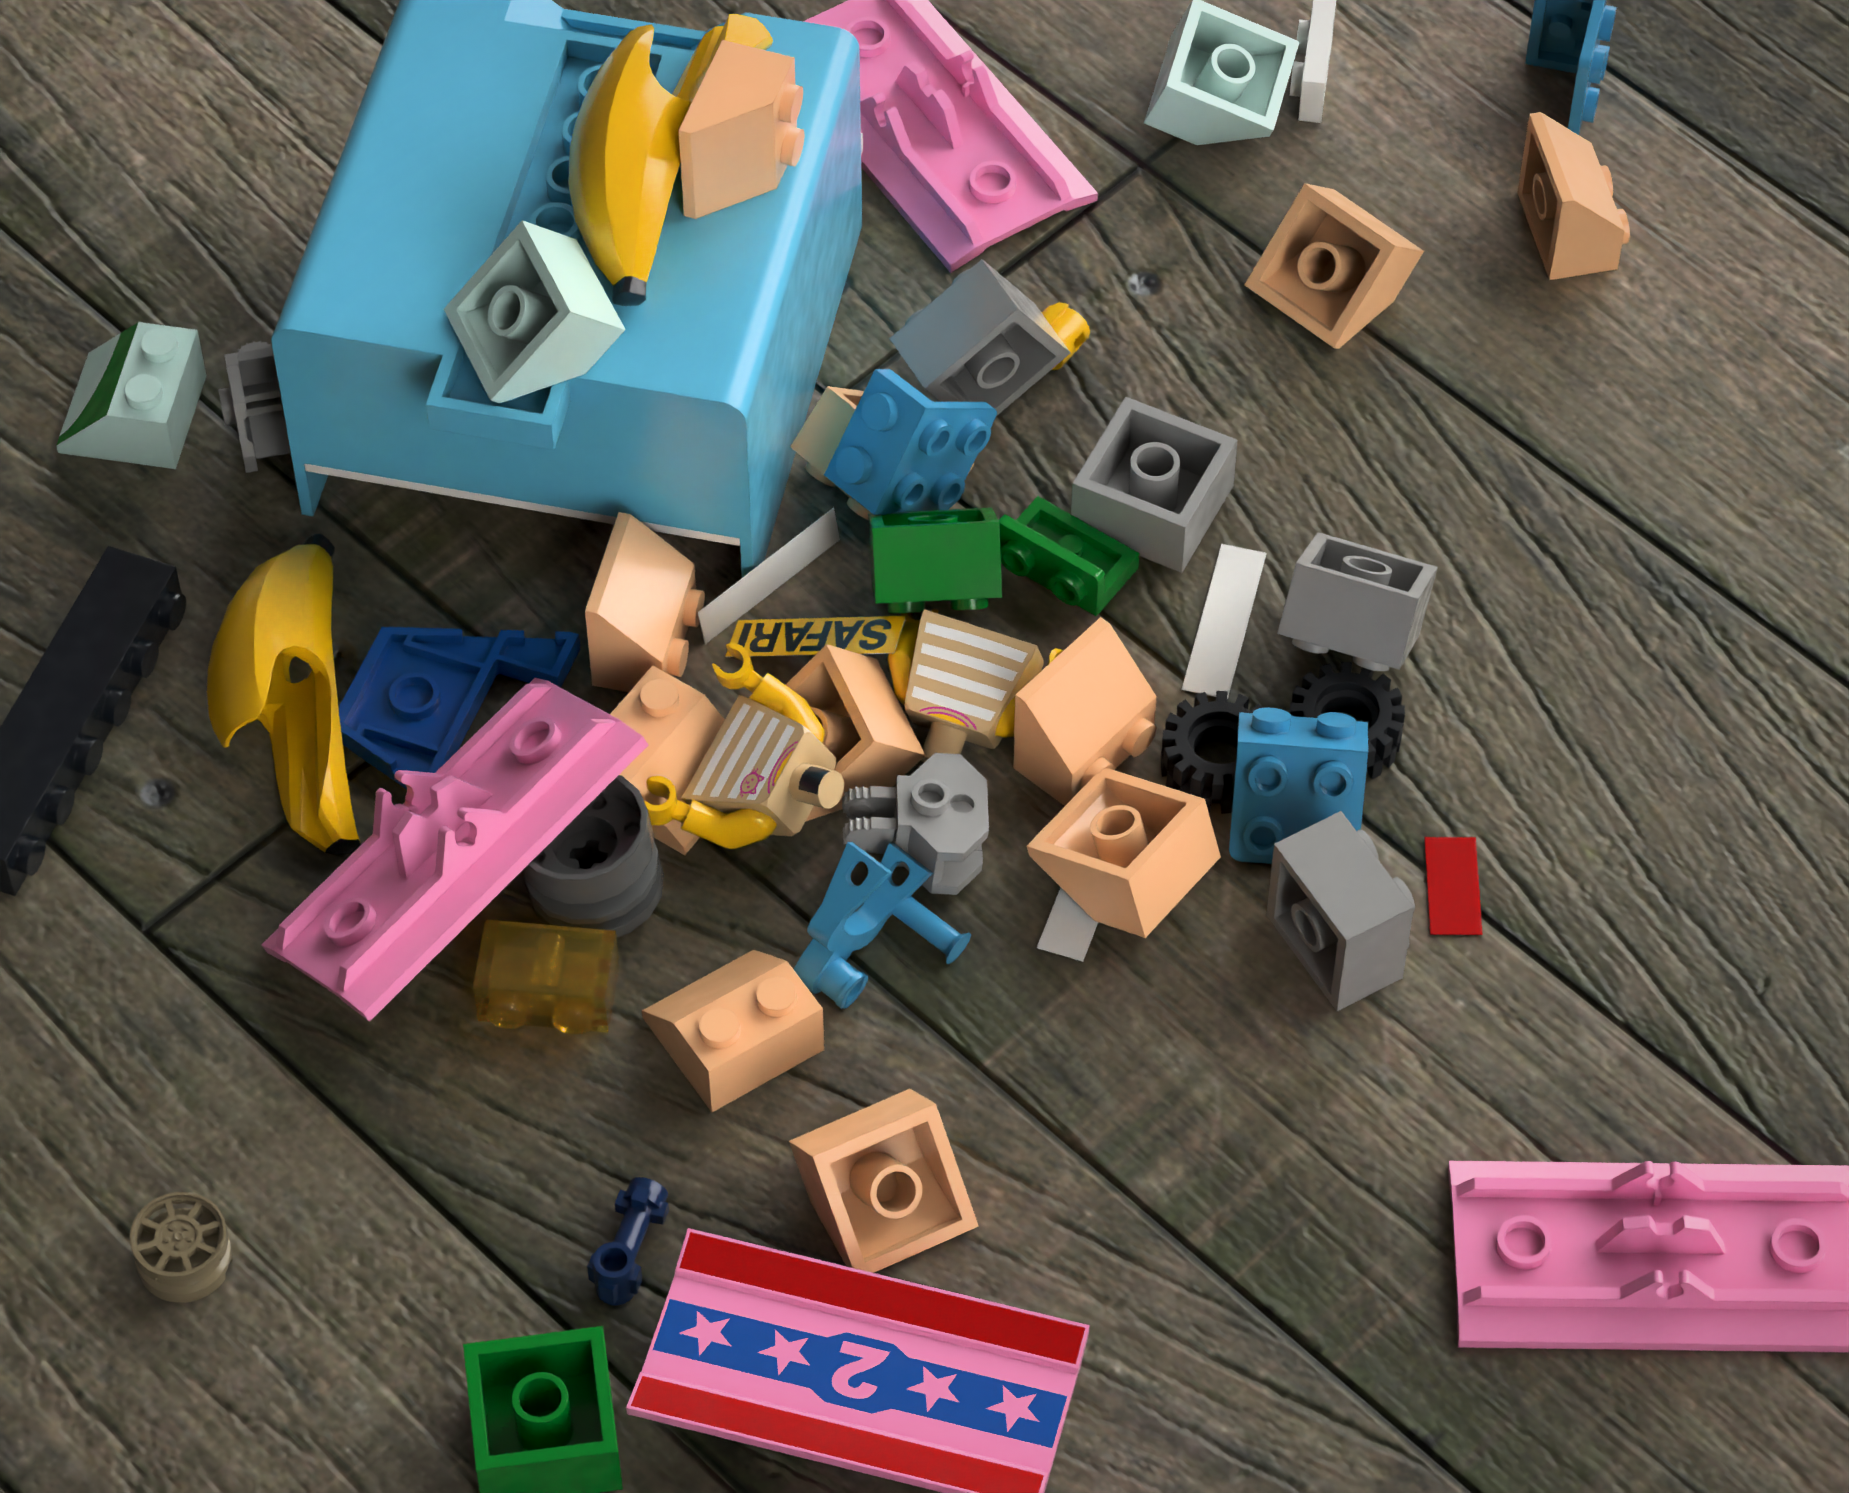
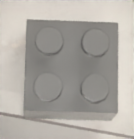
[889,259,1070,416]
[1071,397,1238,573]
[1277,532,1438,671]
[1266,811,1415,1011]

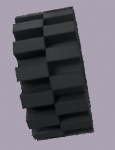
[1289,662,1405,779]
[1160,691,1263,814]

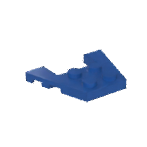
[339,627,580,789]

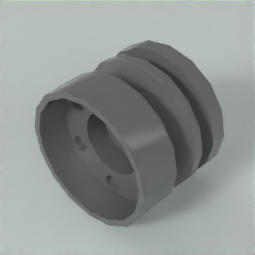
[523,775,664,943]

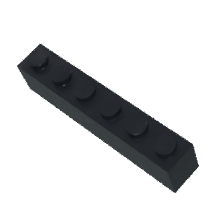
[0,546,186,896]

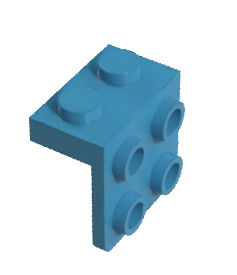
[1525,0,1617,135]
[824,369,997,515]
[1229,707,1368,864]

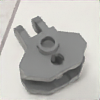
[218,341,291,473]
[842,753,989,895]

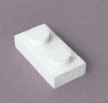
[1289,0,1336,123]

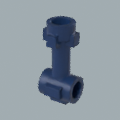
[587,1177,669,1305]

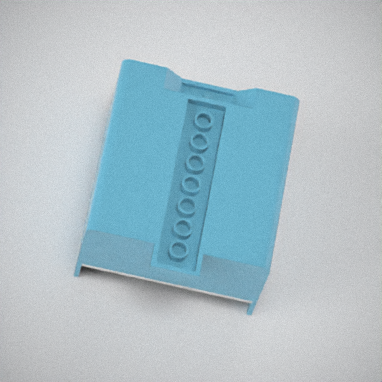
[271,0,863,578]

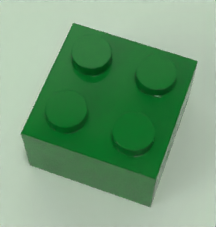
[868,508,1002,613]
[463,1326,623,1493]

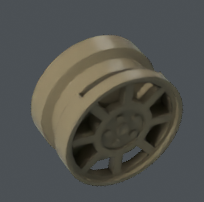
[130,1192,233,1303]

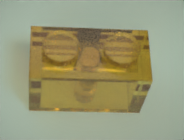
[473,919,619,1034]

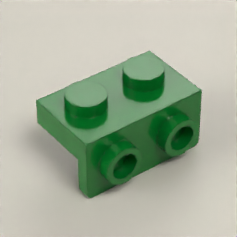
[999,496,1139,616]

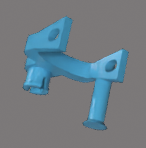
[794,842,971,1009]

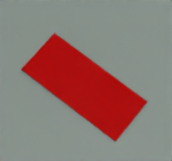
[1424,837,1483,935]

